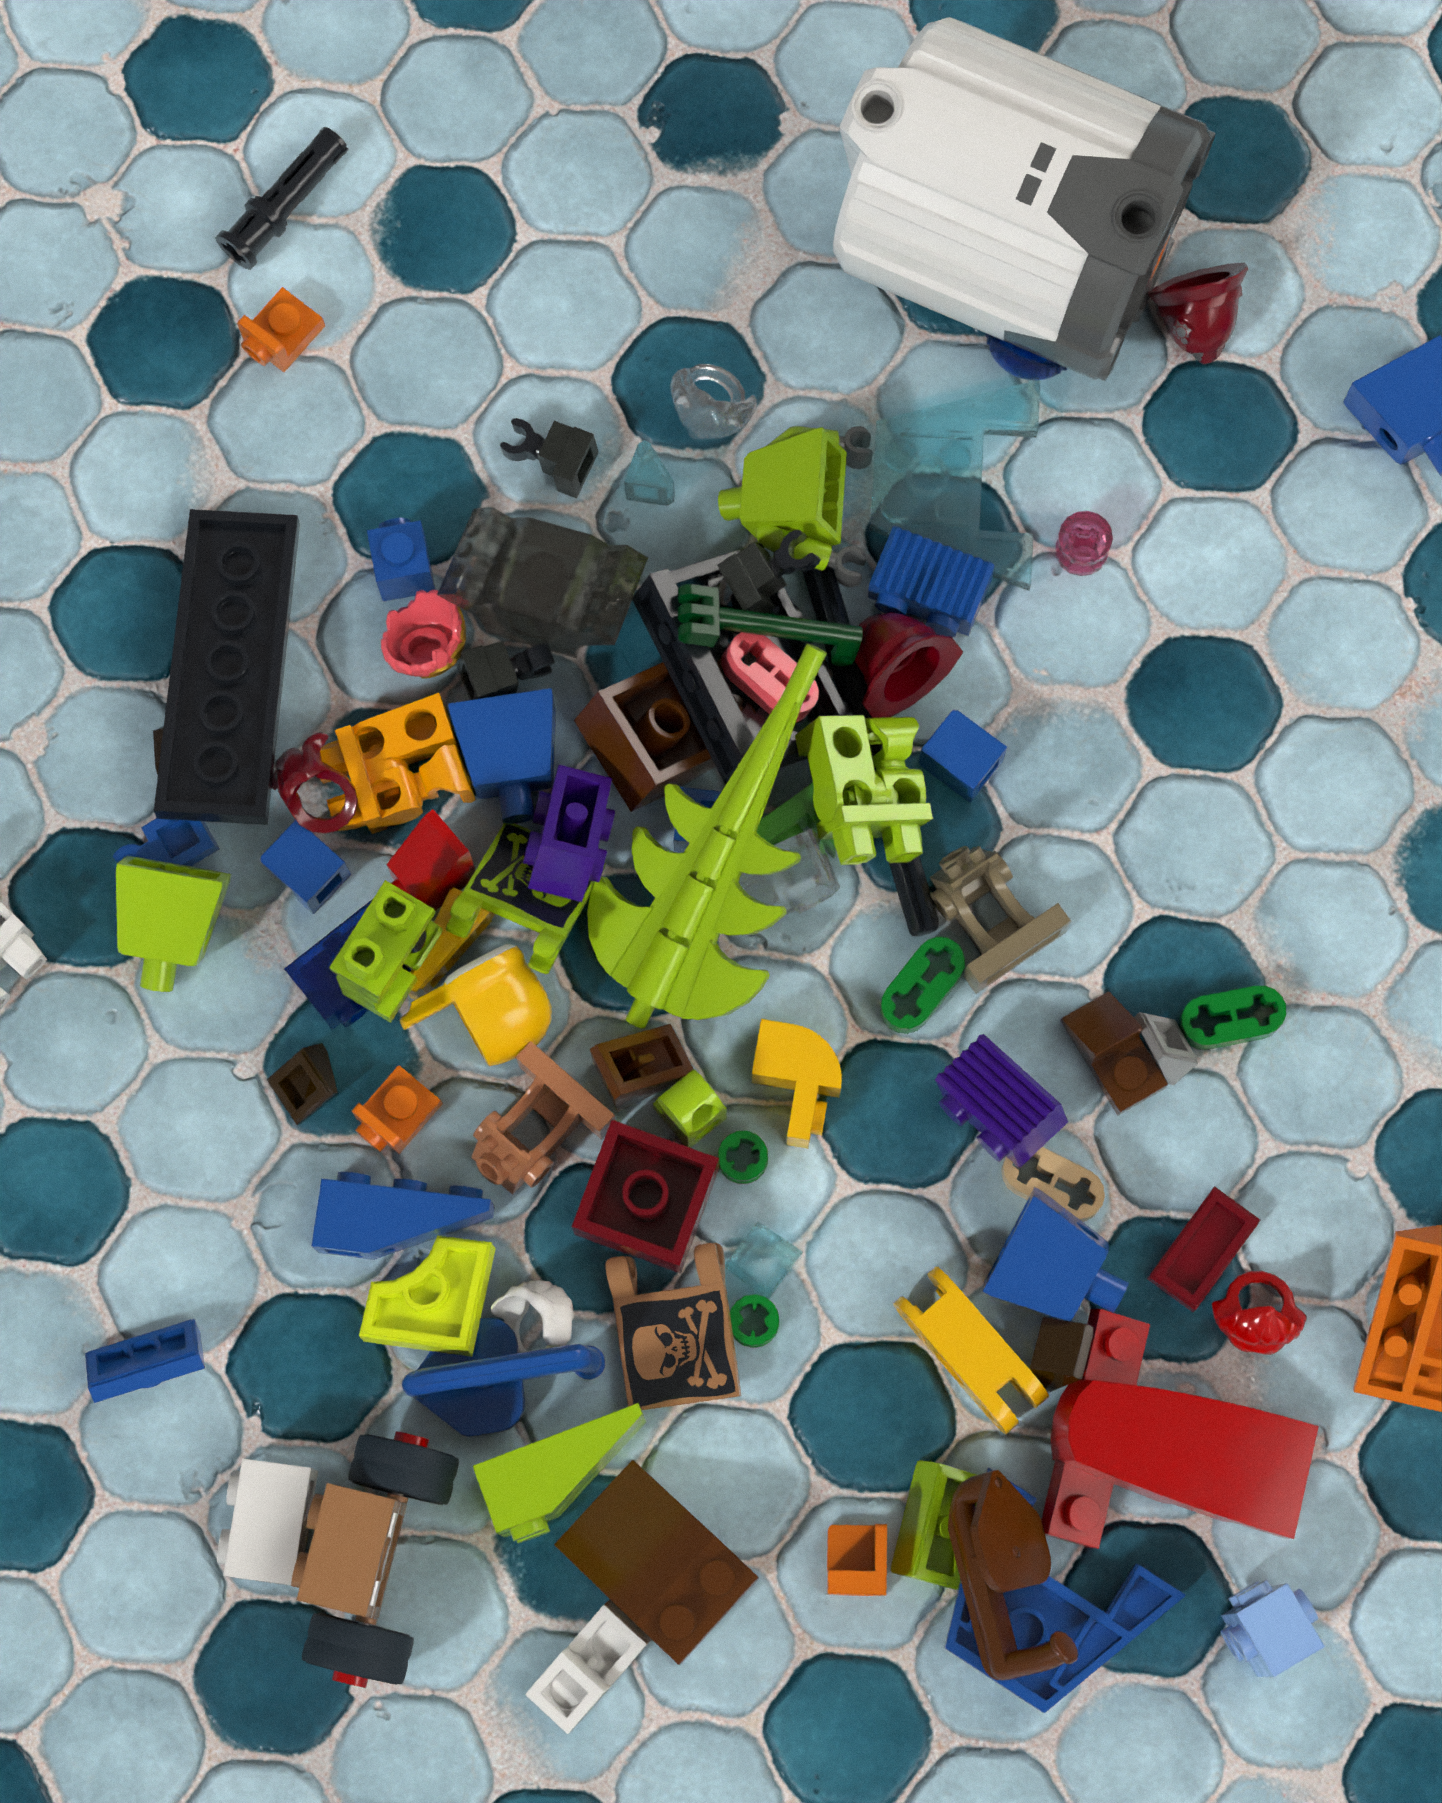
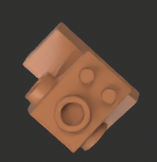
[471,1041,616,1194]

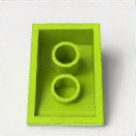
[473,1403,646,1543]

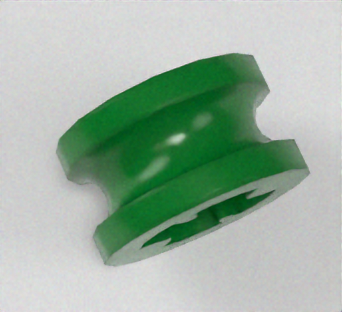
[718,1131,768,1184]
[730,1294,779,1348]

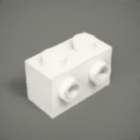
[217,1458,318,1586]

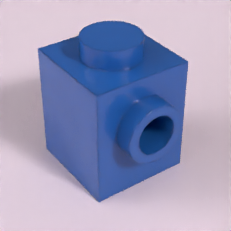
[367,518,436,602]

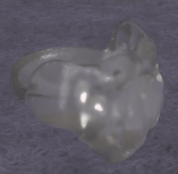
[670,364,756,440]

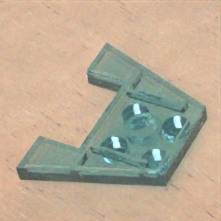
[870,379,1041,591]

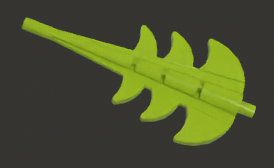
[587,644,827,1029]

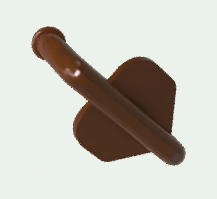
[948,1470,1078,1680]

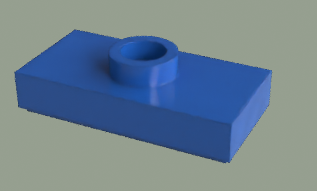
[85,1319,205,1403]

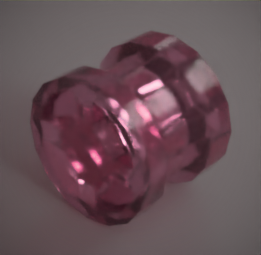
[1055,511,1113,576]

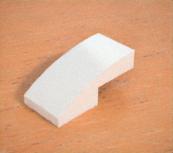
[525,1600,652,1734]

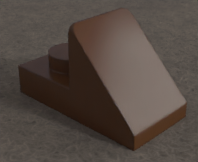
[1060,991,1168,1116]

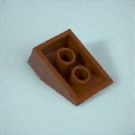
[574,642,756,812]
[554,1460,759,1665]

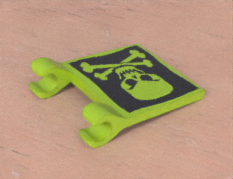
[446,823,606,974]

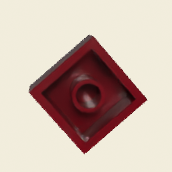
[571,1120,720,1273]

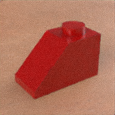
[386,809,476,911]

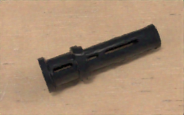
[215,127,349,270]

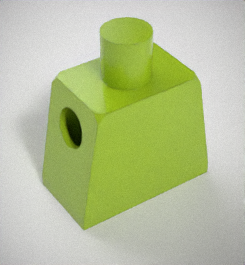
[116,855,231,992]

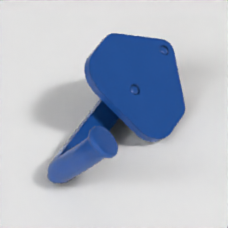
[402,1318,605,1437]

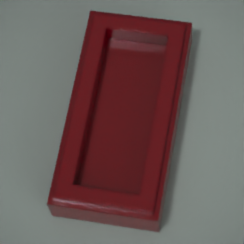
[1147,1186,1261,1312]

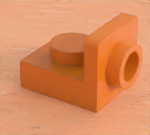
[237,287,325,372]
[351,1065,443,1154]

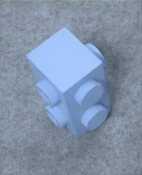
[1220,1579,1325,1677]

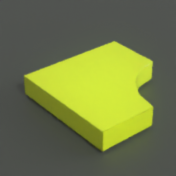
[359,1235,496,1357]

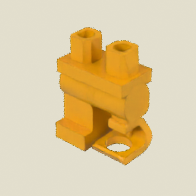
[320,693,476,834]

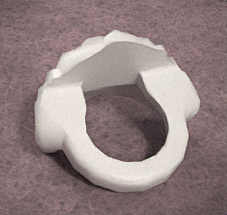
[490,1280,574,1353]

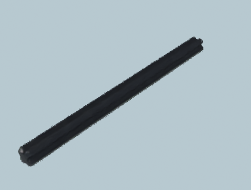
[803,566,939,936]

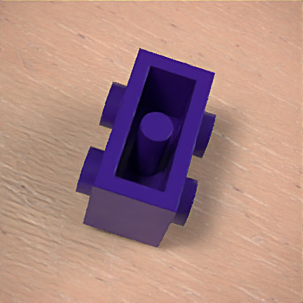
[523,765,615,902]

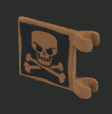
[605,1243,742,1410]

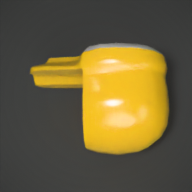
[399,944,552,1066]

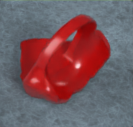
[1211,1271,1307,1355]

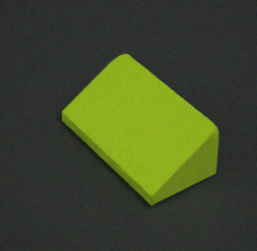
[890,1460,977,1590]

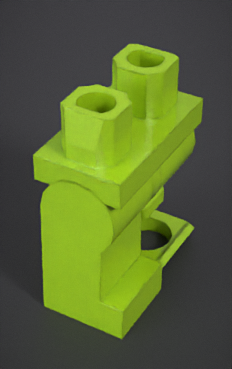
[795,715,933,865]
[329,880,443,1023]

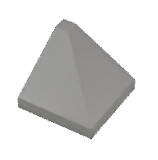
[1134,1012,1198,1085]

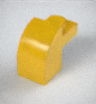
[752,1019,842,1149]

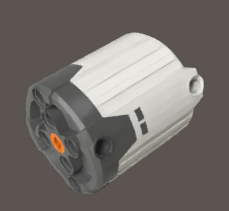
[833,17,1216,381]

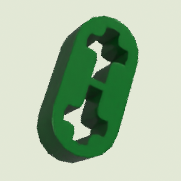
[880,937,965,1034]
[1179,985,1287,1050]

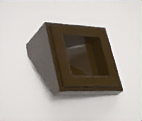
[267,1043,338,1125]

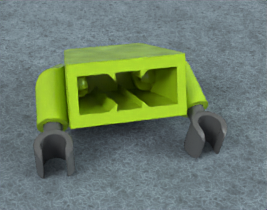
[718,426,873,587]

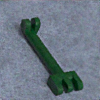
[678,584,863,667]

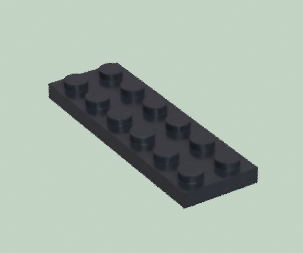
[154,509,300,825]

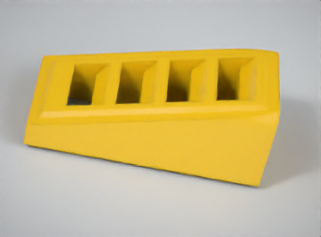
[409,887,495,1000]

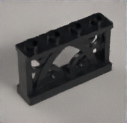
[632,542,852,786]

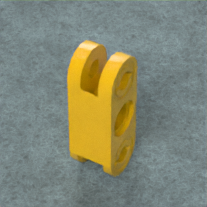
[893,1266,1049,1434]

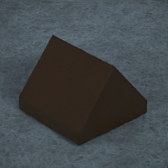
[1030,1317,1094,1392]

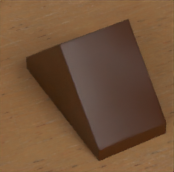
[590,1024,693,1112]

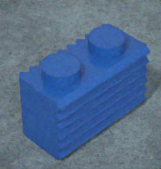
[867,526,995,637]

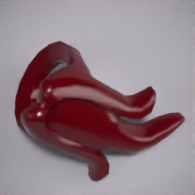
[272,732,358,834]

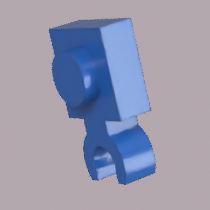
[113,818,220,866]

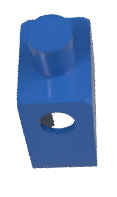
[1343,335,1442,476]
[448,688,556,824]
[983,1187,1129,1321]

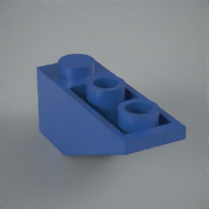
[311,1172,495,1260]

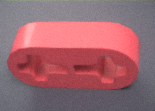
[721,632,819,723]

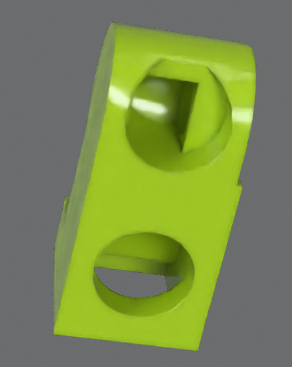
[653,1069,727,1148]

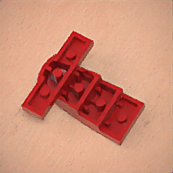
[1041,1309,1319,1549]

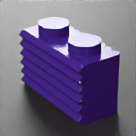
[935,1034,1068,1168]

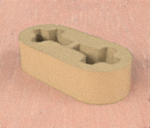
[1001,1147,1105,1222]

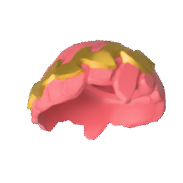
[381,590,466,679]

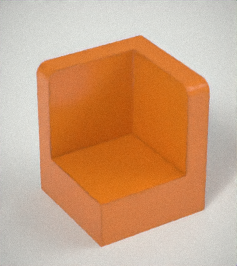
[827,1524,887,1596]

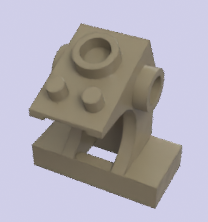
[929,846,1071,994]

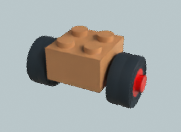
[291,1431,459,1688]

